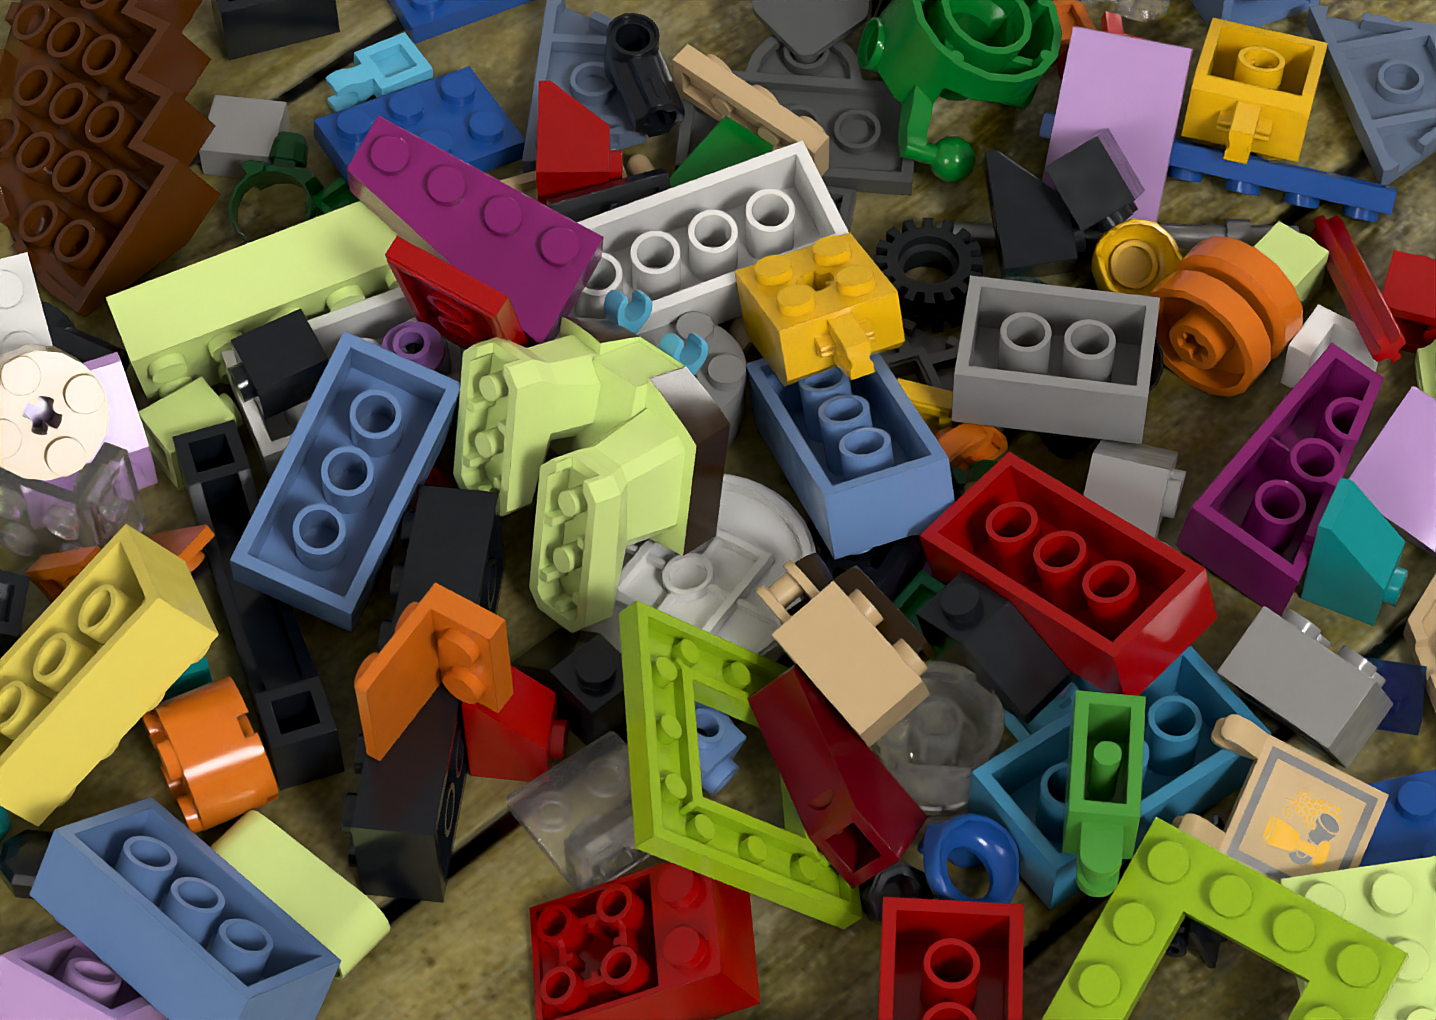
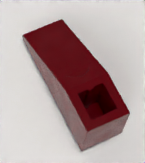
[747,664,928,889]

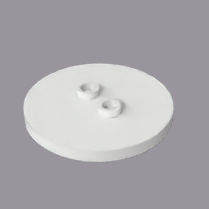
[583,474,816,662]

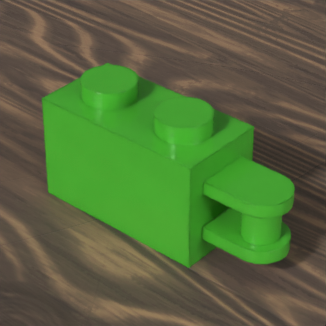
[1062,690,1146,897]

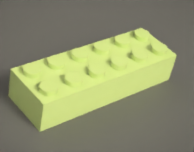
[106,201,401,405]

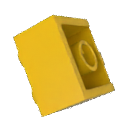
[1181,17,1328,164]
[734,233,905,386]

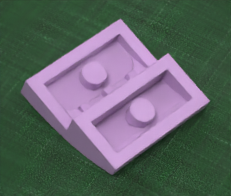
[1349,386,1436,558]

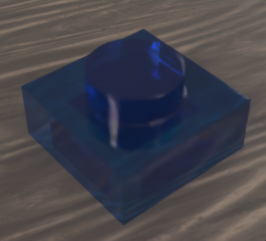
[1364,657,1427,736]

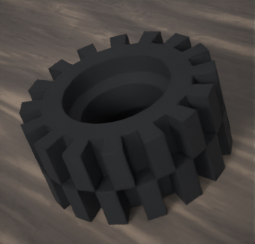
[874,217,984,333]

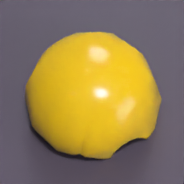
[1091,218,1183,296]

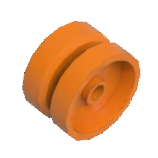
[1147,236,1303,397]

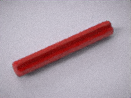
[1310,215,1406,363]

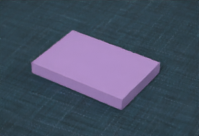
[1042,26,1193,222]

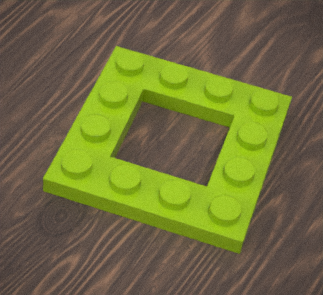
[619,600,863,929]
[1042,817,1409,1020]

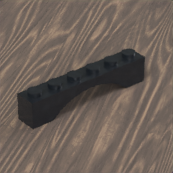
[172,420,345,791]

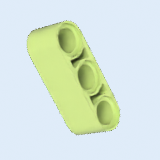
[210,809,391,980]

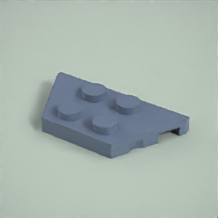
[522,0,647,174]
[1306,5,1436,185]

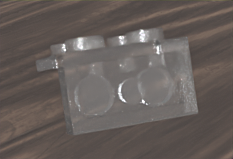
[0,442,147,556]
[507,731,651,892]

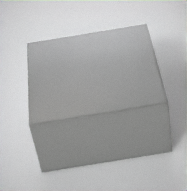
[199,95,290,178]

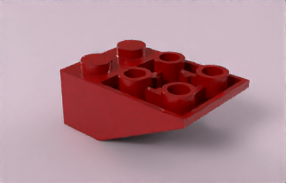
[529,861,761,1020]

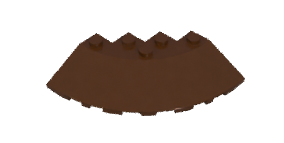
[0,0,220,318]

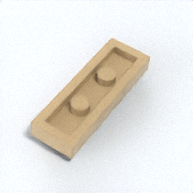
[673,44,829,177]

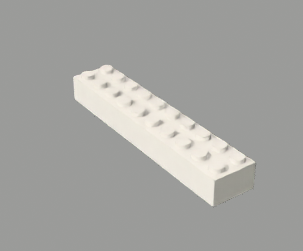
[221,140,849,480]

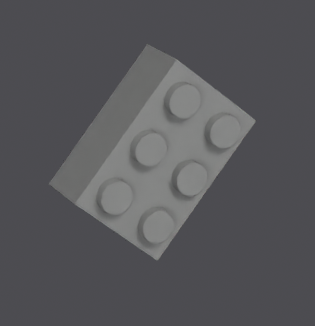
[951,275,1160,444]

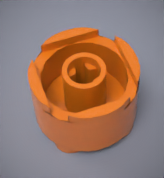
[141,675,279,834]

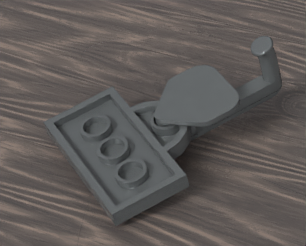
[675,0,914,196]

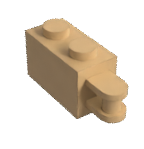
[754,560,930,747]

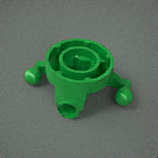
[858,0,1062,183]

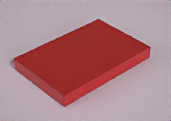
[385,236,530,350]

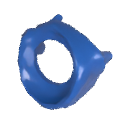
[917,813,1020,903]

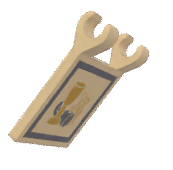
[1171,714,1389,882]

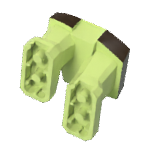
[453,316,730,634]

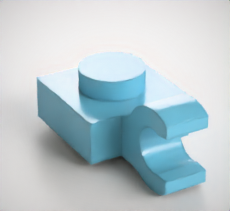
[326,32,433,113]

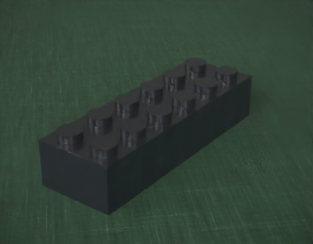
[342,485,506,903]

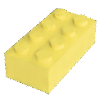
[0,524,219,827]

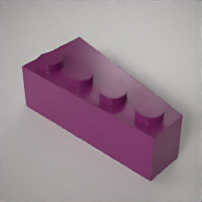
[347,115,604,347]
[1175,343,1384,617]

